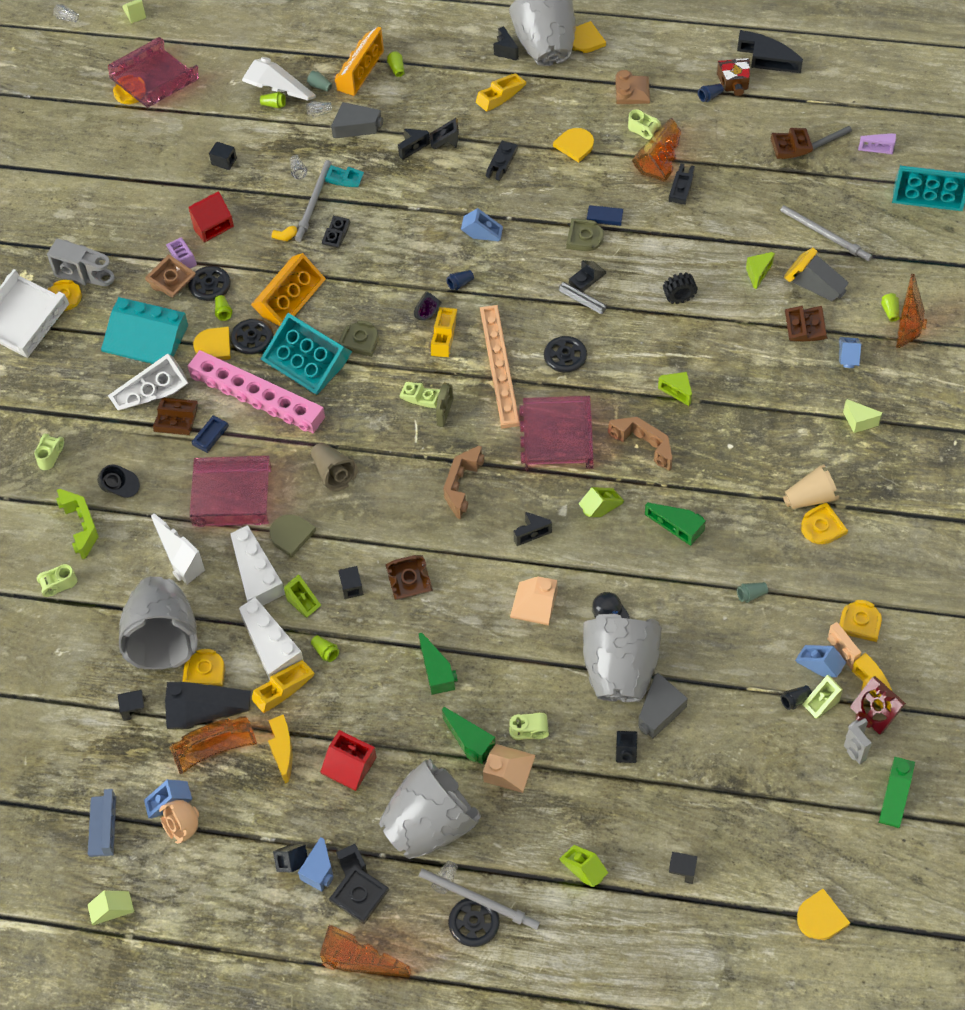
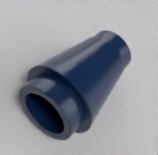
[698,83,724,102]
[446,270,474,290]

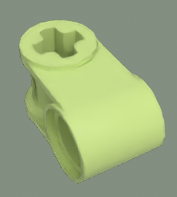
[628,109,661,140]
[34,433,64,470]
[37,564,77,597]
[509,713,549,740]

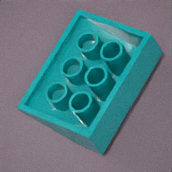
[892,165,965,211]
[101,297,189,364]
[260,313,352,395]

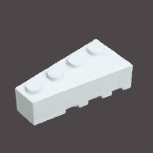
[230,525,285,606]
[239,597,304,680]

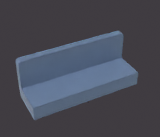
[88,789,116,857]

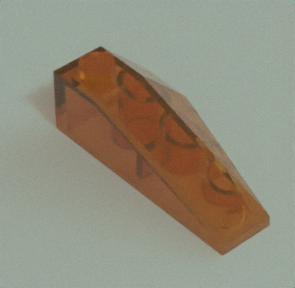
[632,118,681,182]
[896,274,927,348]
[320,924,411,977]

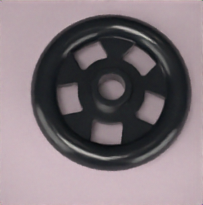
[188,266,231,301]
[230,318,274,355]
[544,336,587,373]
[448,898,500,947]

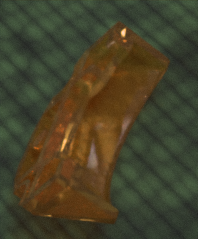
[169,716,257,774]

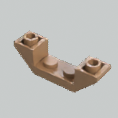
[608,417,672,471]
[443,446,485,519]

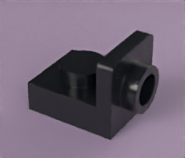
[616,731,637,763]

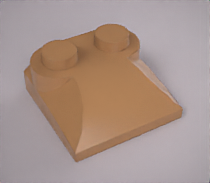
[615,70,650,104]
[145,254,196,298]

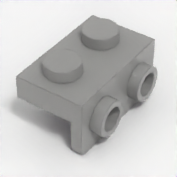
[844,718,871,765]

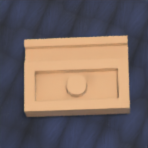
[827,622,861,669]

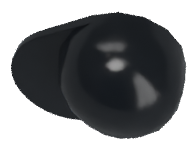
[97,464,140,498]
[592,592,630,619]

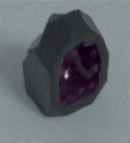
[414,291,442,320]

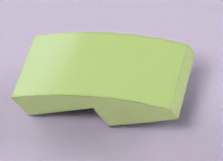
[399,382,440,408]

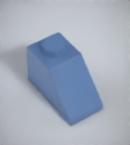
[461,208,503,241]
[839,337,861,368]
[795,645,846,677]
[144,779,192,819]
[298,837,333,892]

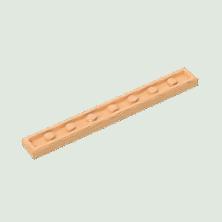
[480,305,520,429]

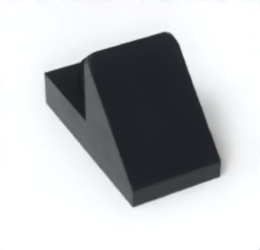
[493,26,519,60]
[430,118,459,149]
[398,129,430,160]
[569,260,606,292]
[513,512,552,546]

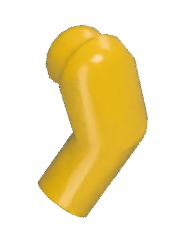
[272,226,298,241]

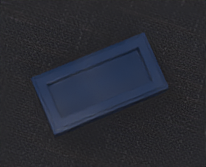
[587,205,624,226]
[192,415,229,453]

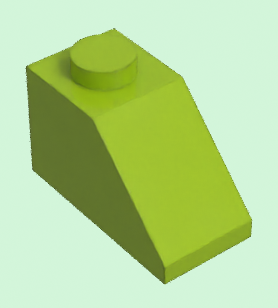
[579,487,624,517]
[559,845,608,887]

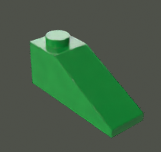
[645,502,706,546]
[418,633,458,695]
[442,707,496,764]
[878,757,915,828]

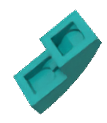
[325,165,364,187]

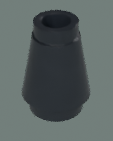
[781,685,812,710]

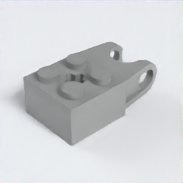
[47,239,115,286]

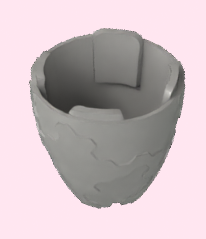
[509,0,576,66]
[119,576,198,670]
[583,614,662,702]
[379,758,481,859]

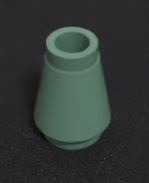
[307,71,333,92]
[737,582,768,603]

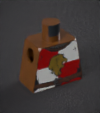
[717,58,750,96]

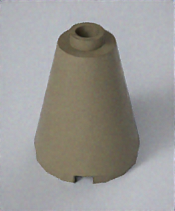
[311,443,358,491]

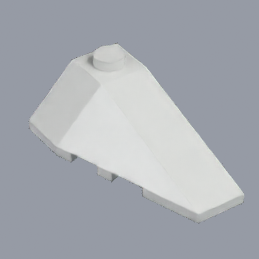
[242,57,316,100]
[108,354,188,411]
[151,514,205,584]

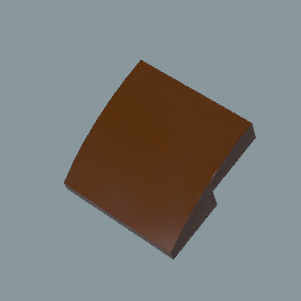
[770,128,813,159]
[785,305,828,342]
[153,397,198,435]

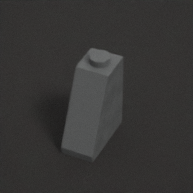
[331,102,383,138]
[792,255,849,301]
[638,673,688,738]

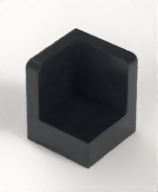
[209,142,237,170]
[338,566,364,599]
[117,689,145,721]
[273,844,308,872]
[336,844,367,876]
[669,851,698,884]

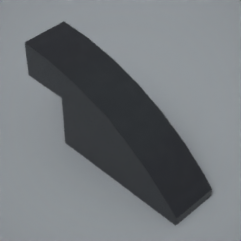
[737,30,803,73]

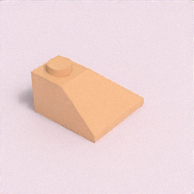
[510,576,558,625]
[483,744,535,793]

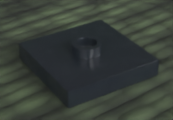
[329,865,389,924]

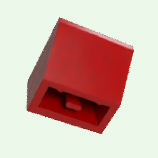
[188,191,234,243]
[320,730,377,791]

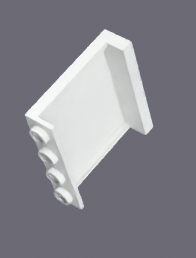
[0,269,69,358]

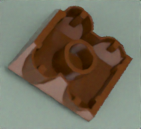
[385,555,433,600]

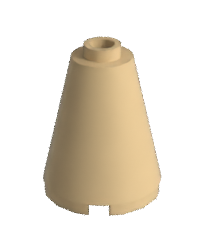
[783,464,839,509]

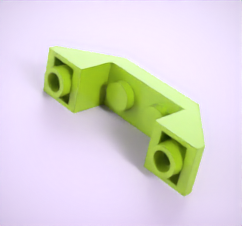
[56,489,99,560]

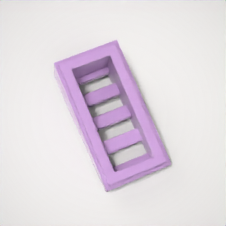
[858,133,896,154]
[166,237,197,268]

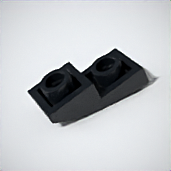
[322,215,351,248]

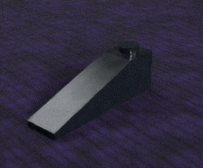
[165,682,251,729]

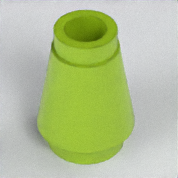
[387,51,405,77]
[260,92,286,109]
[881,293,900,322]
[215,295,233,321]
[311,635,339,662]

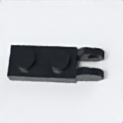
[486,140,518,181]
[669,163,695,205]

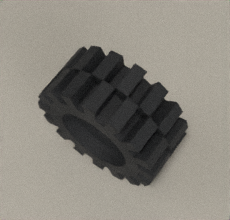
[663,272,698,304]

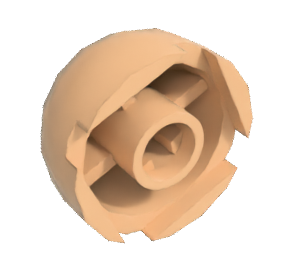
[159,800,199,844]

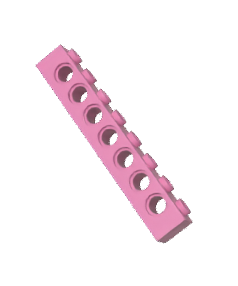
[188,350,325,434]

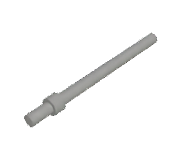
[295,160,332,242]
[780,205,872,261]
[419,868,540,930]

